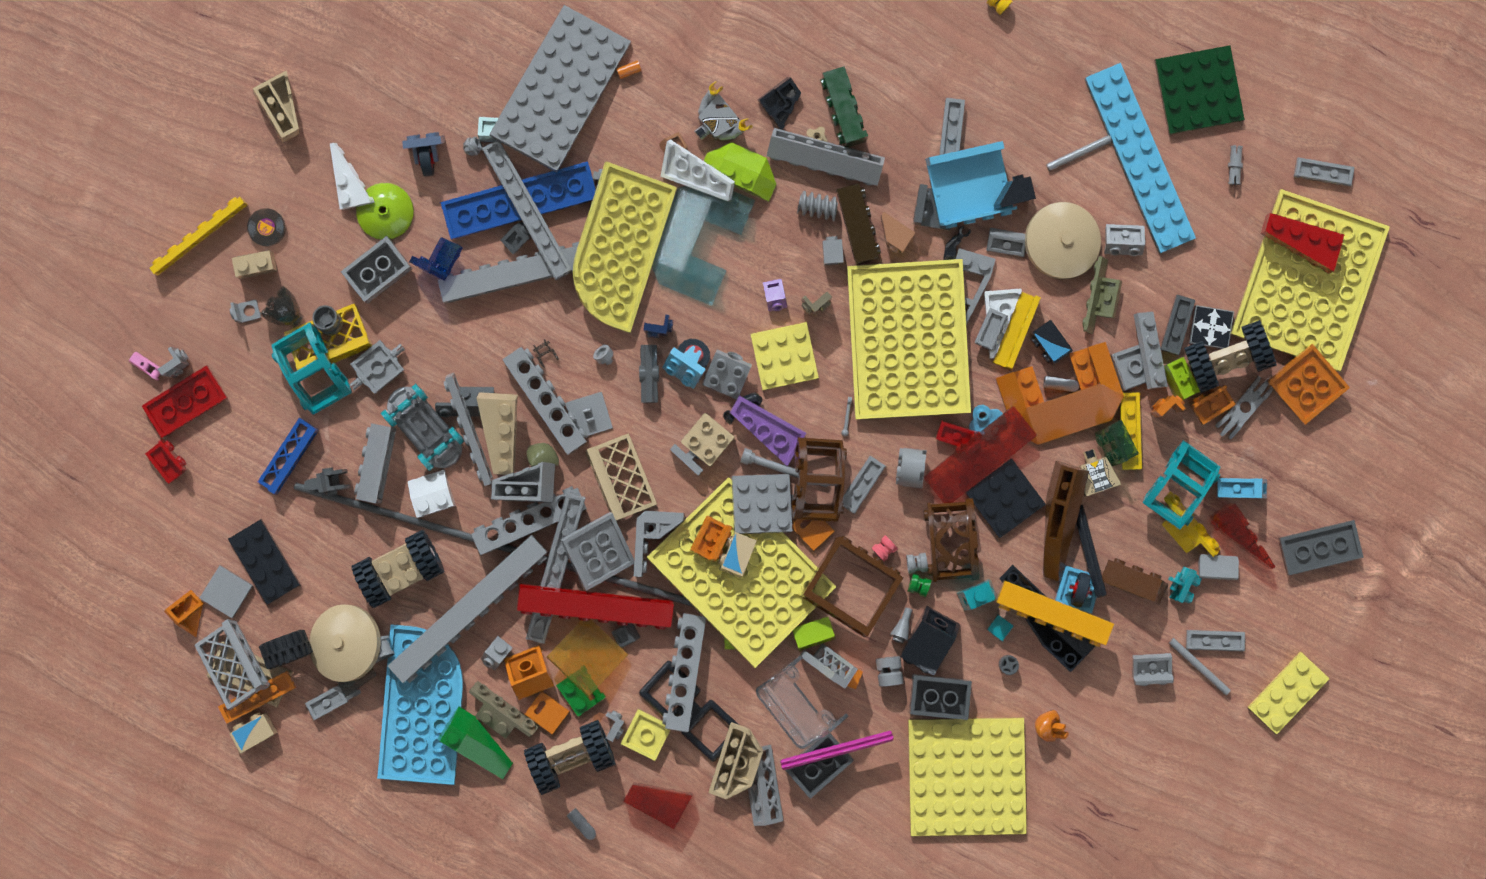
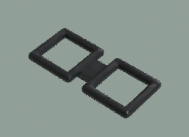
[639,661,739,762]

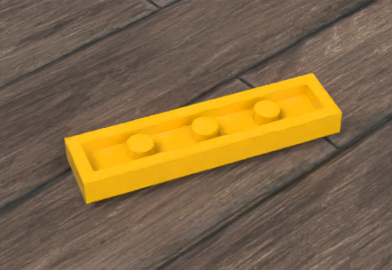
[1120,392,1142,470]

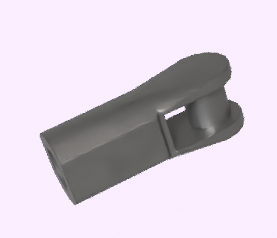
[1043,376,1079,392]
[567,808,596,840]

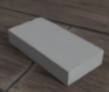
[974,308,1008,351]

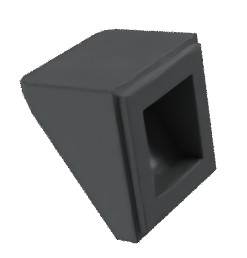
[611,623,640,649]

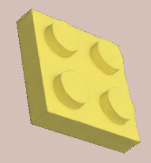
[621,709,670,761]

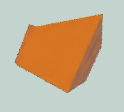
[164,590,204,637]

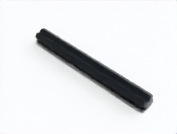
[1076,505,1107,598]

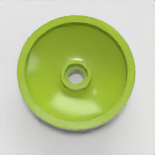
[356,183,414,240]

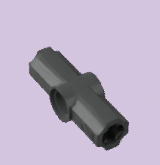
[639,345,659,403]

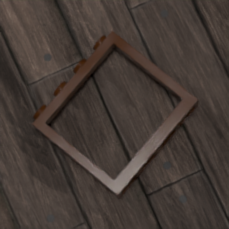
[800,536,904,638]

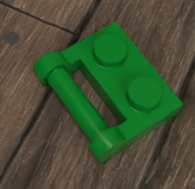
[556,666,606,717]

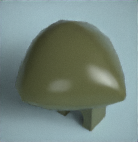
[526,443,559,467]

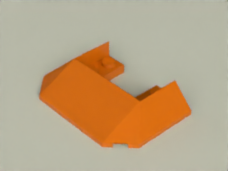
[996,342,1124,445]

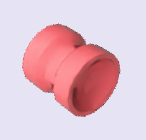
[871,535,898,562]

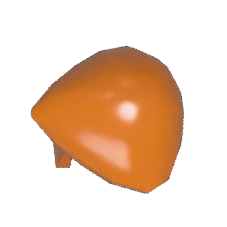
[1035,710,1069,742]

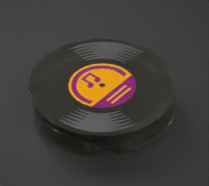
[247,208,286,247]

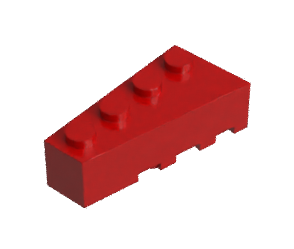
[1260,213,1345,274]

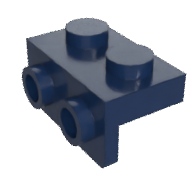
[643,314,673,339]

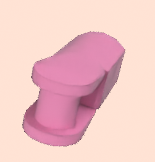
[129,352,160,381]

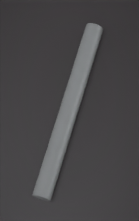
[1046,135,1112,171]
[1169,638,1231,695]

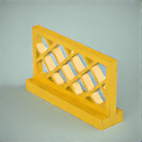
[284,303,372,370]

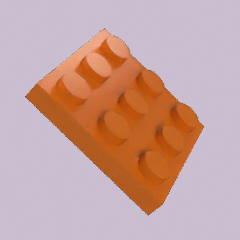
[1267,344,1350,425]

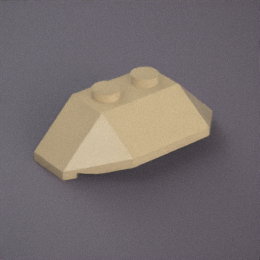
[709,722,764,800]

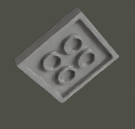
[731,474,792,534]
[560,512,635,591]

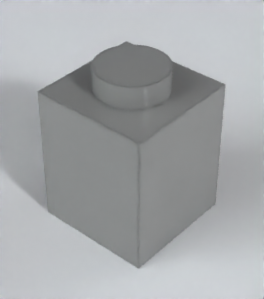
[822,236,844,265]

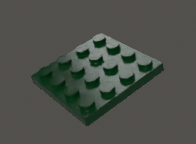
[1154,45,1245,135]

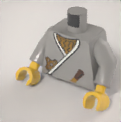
[694,81,753,141]

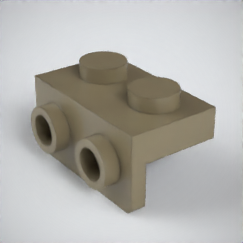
[801,292,832,315]

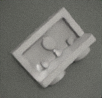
[158,347,189,378]
[1132,653,1174,686]

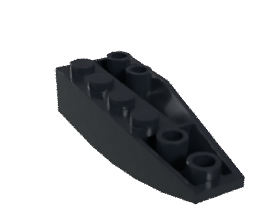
[999,564,1095,672]

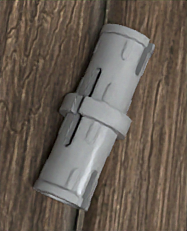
[1228,145,1243,185]

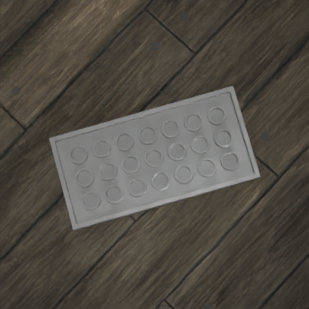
[489,5,631,172]

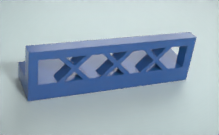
[258,418,319,494]

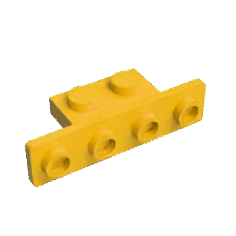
[1162,491,1220,557]

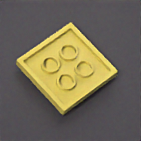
[751,322,819,390]

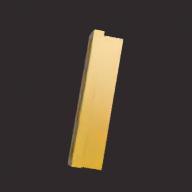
[992,292,1041,370]

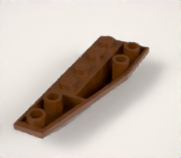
[1043,460,1089,582]

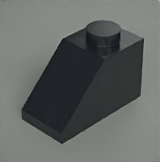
[994,174,1036,209]

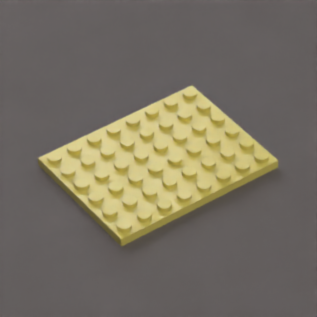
[1231,189,1390,371]
[847,259,971,419]
[647,477,836,668]

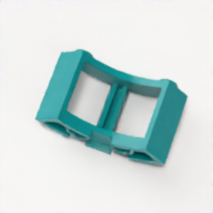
[271,322,352,415]
[1142,440,1221,529]

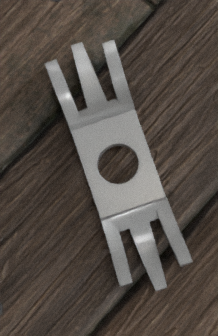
[1215,376,1274,439]

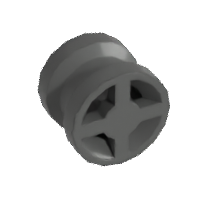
[998,655,1019,675]

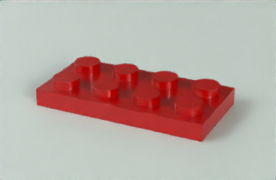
[142,365,228,438]

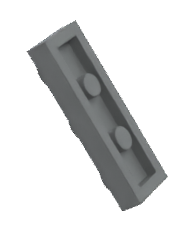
[1160,295,1195,355]

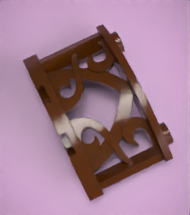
[924,498,979,583]

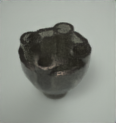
[260,285,304,328]

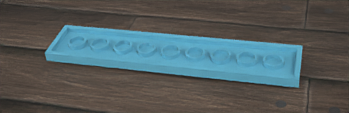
[1085,63,1196,253]

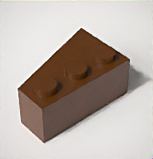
[1102,558,1168,605]

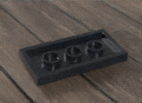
[228,519,301,605]

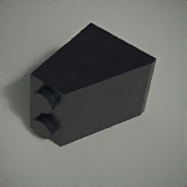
[900,606,960,676]

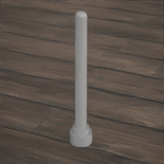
[740,448,828,487]

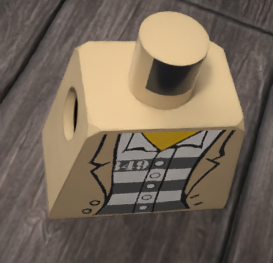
[1079,449,1121,497]

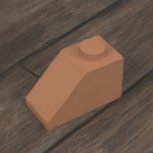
[881,212,915,254]

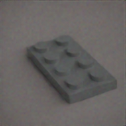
[1278,520,1364,575]

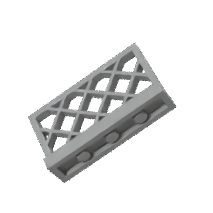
[195,619,270,710]

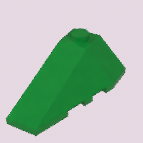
[438,706,513,779]

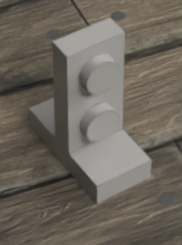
[670,444,703,476]

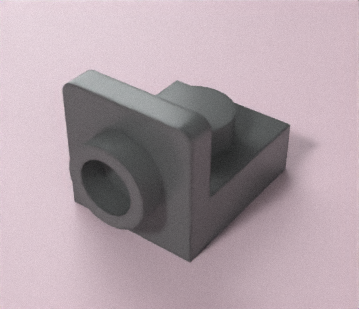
[500,222,532,254]

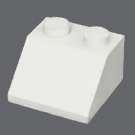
[408,470,456,518]

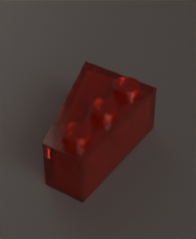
[623,782,693,829]

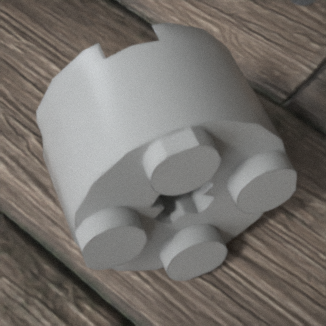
[896,448,927,488]

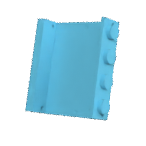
[925,141,1017,229]

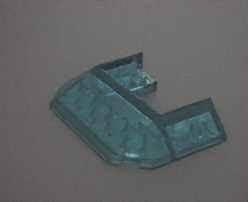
[652,186,756,306]

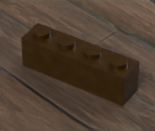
[836,183,881,265]

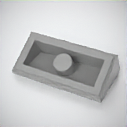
[986,228,1026,257]
[1198,554,1239,580]

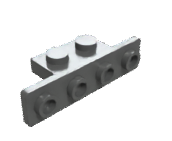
[435,387,495,417]

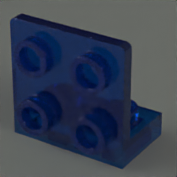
[409,237,463,281]

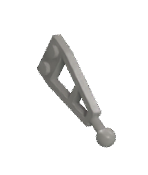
[956,249,996,324]

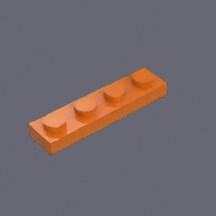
[218,671,296,724]

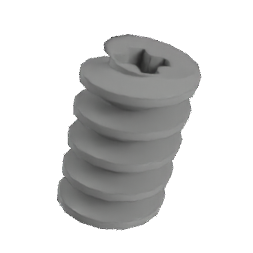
[797,191,838,221]

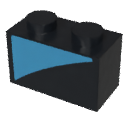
[1030,320,1073,365]

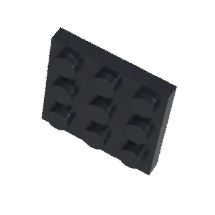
[965,458,1046,538]

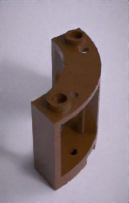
[791,437,847,522]

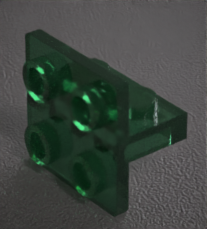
[1095,420,1139,467]

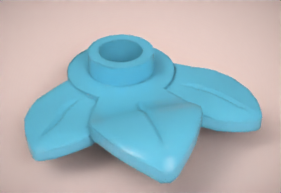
[969,405,1007,440]

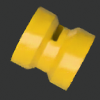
[986,0,1013,15]

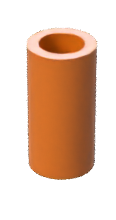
[616,60,642,79]

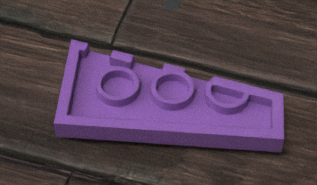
[730,395,806,466]

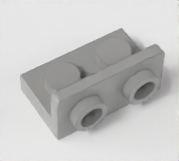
[1104,224,1145,256]

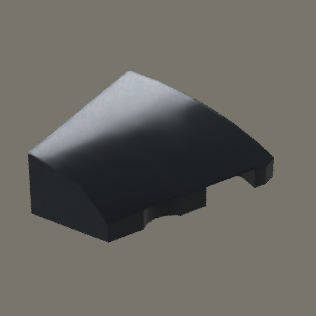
[757,77,801,130]

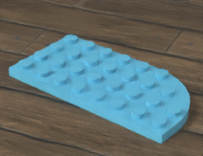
[377,624,463,785]

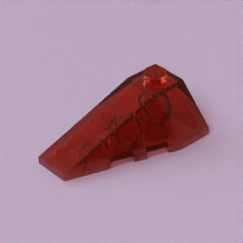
[1209,503,1275,569]

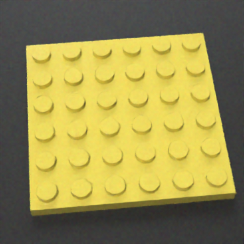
[908,718,1026,836]

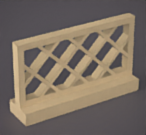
[585,433,657,521]

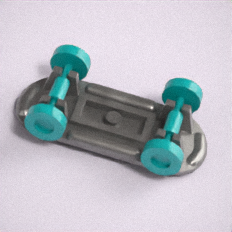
[381,383,465,471]

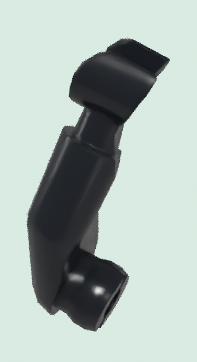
[943,225,971,260]
[723,392,763,425]

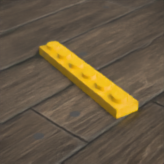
[149,197,248,276]

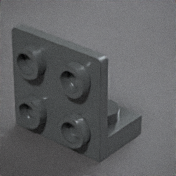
[913,184,951,230]

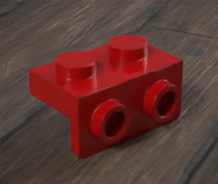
[145,439,188,484]

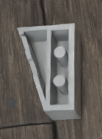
[491,462,555,502]

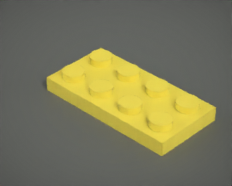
[1247,652,1329,734]

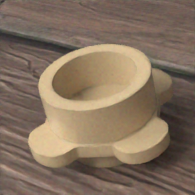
[807,126,827,142]

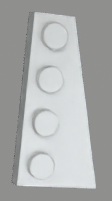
[661,139,735,201]

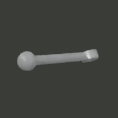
[841,397,852,437]

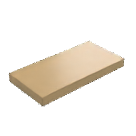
[206,641,293,707]

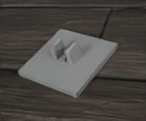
[566,392,613,436]

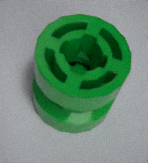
[907,574,932,598]

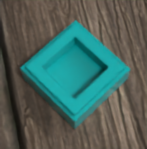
[987,615,1013,641]

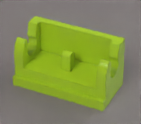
[1164,357,1200,400]
[793,617,835,651]

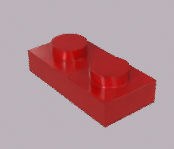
[936,420,978,451]

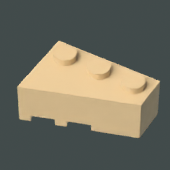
[253,70,299,143]

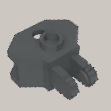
[304,467,350,496]

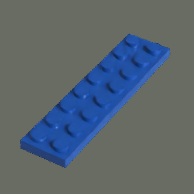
[440,161,596,240]

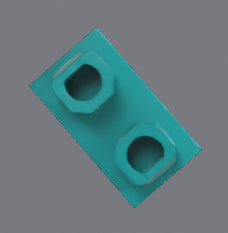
[1168,566,1202,603]

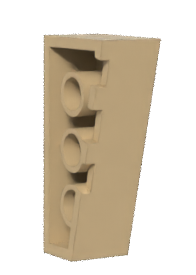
[477,392,518,475]

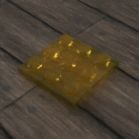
[547,619,628,697]

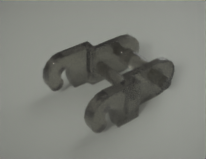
[533,339,559,368]

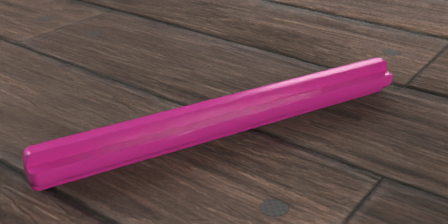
[780,731,894,770]

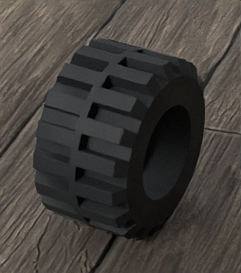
[259,630,313,669]

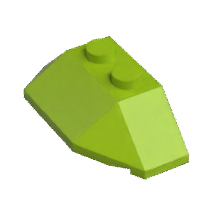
[704,143,777,202]

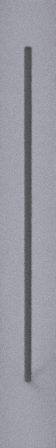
[294,482,694,607]

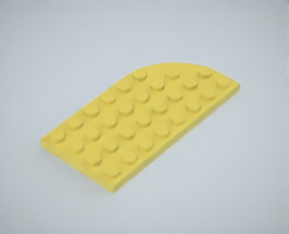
[573,162,677,333]

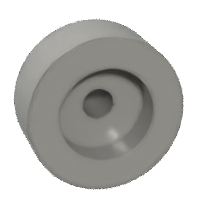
[593,345,613,365]

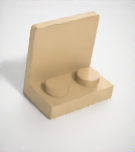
[681,413,735,467]

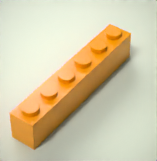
[995,581,1114,647]

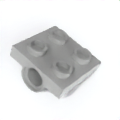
[702,350,752,399]

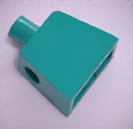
[957,579,997,611]

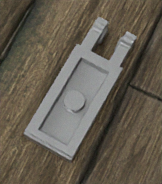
[305,681,361,720]

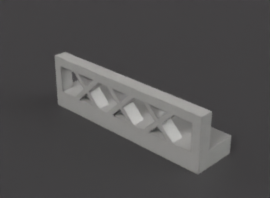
[800,643,858,688]
[748,745,783,826]

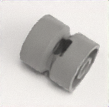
[876,656,904,686]

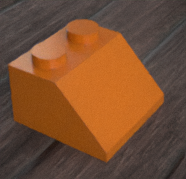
[504,645,554,700]

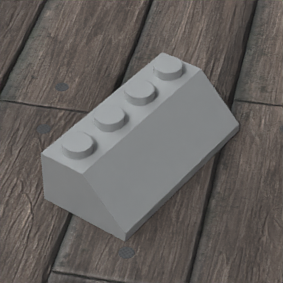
[354,423,397,503]

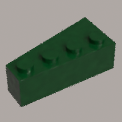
[820,66,868,147]

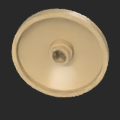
[1025,202,1101,279]
[309,605,381,682]

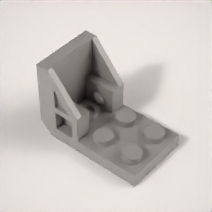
[634,511,685,577]

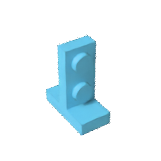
[1217,478,1267,498]

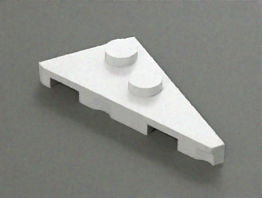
[330,143,374,210]
[984,289,1022,359]

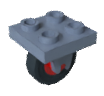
[402,132,445,177]

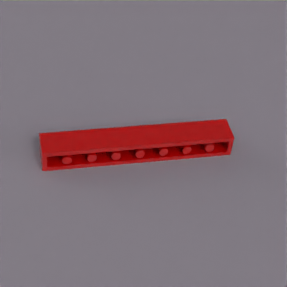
[517,584,674,629]

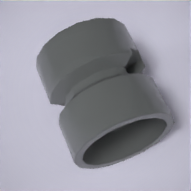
[312,305,343,336]

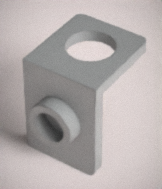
[230,300,261,323]

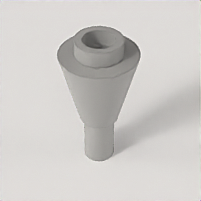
[890,607,913,644]

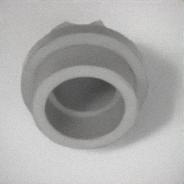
[463,136,483,156]

